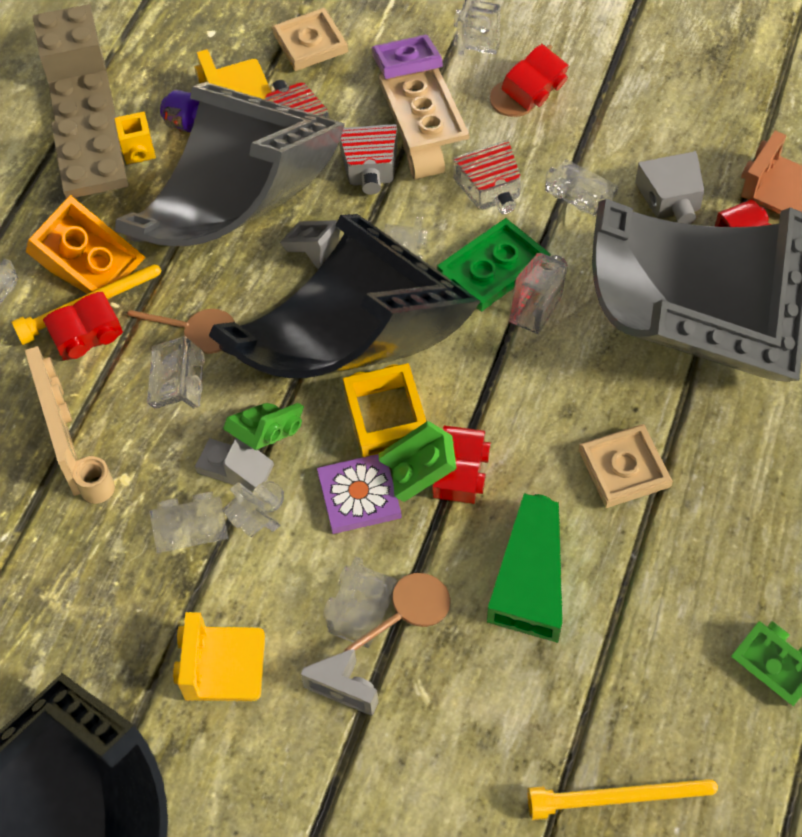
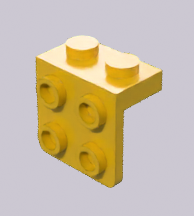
[194,49,273,102]
[173,612,265,701]

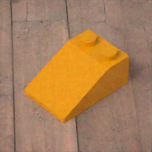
[25,195,145,300]

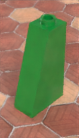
[487,493,563,643]

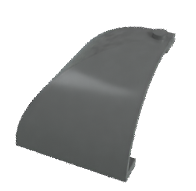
[115,82,345,246]
[592,199,802,382]

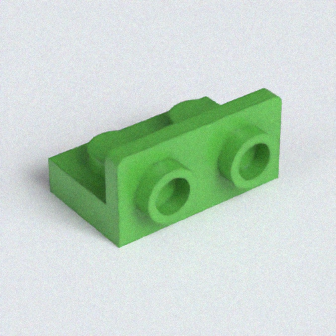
[223,403,304,450]
[378,421,457,502]
[731,621,802,706]

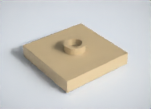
[272,7,348,71]
[579,424,673,508]

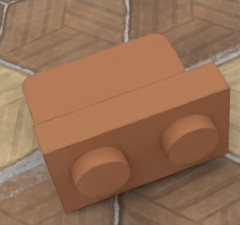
[741,130,802,214]

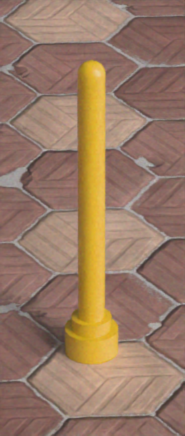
[11,264,161,345]
[527,779,718,820]

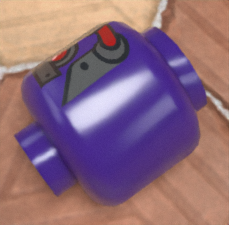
[160,90,200,132]

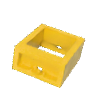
[343,363,427,458]

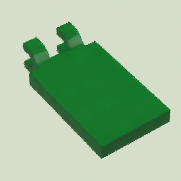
[437,218,551,312]

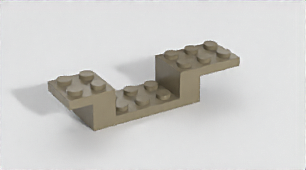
[32,4,129,199]

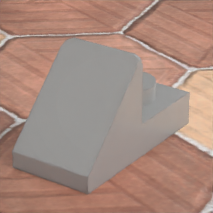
[280,220,340,269]
[195,438,274,493]
[301,649,379,716]

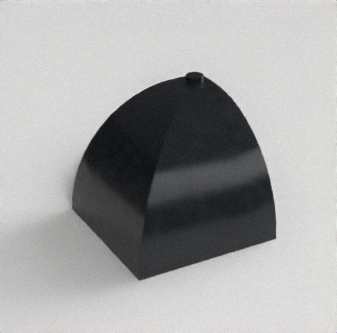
[209,214,480,378]
[0,673,168,837]

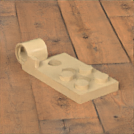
[379,68,470,180]
[25,346,115,504]

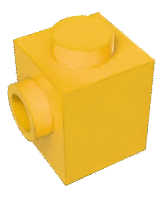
[115,111,156,165]

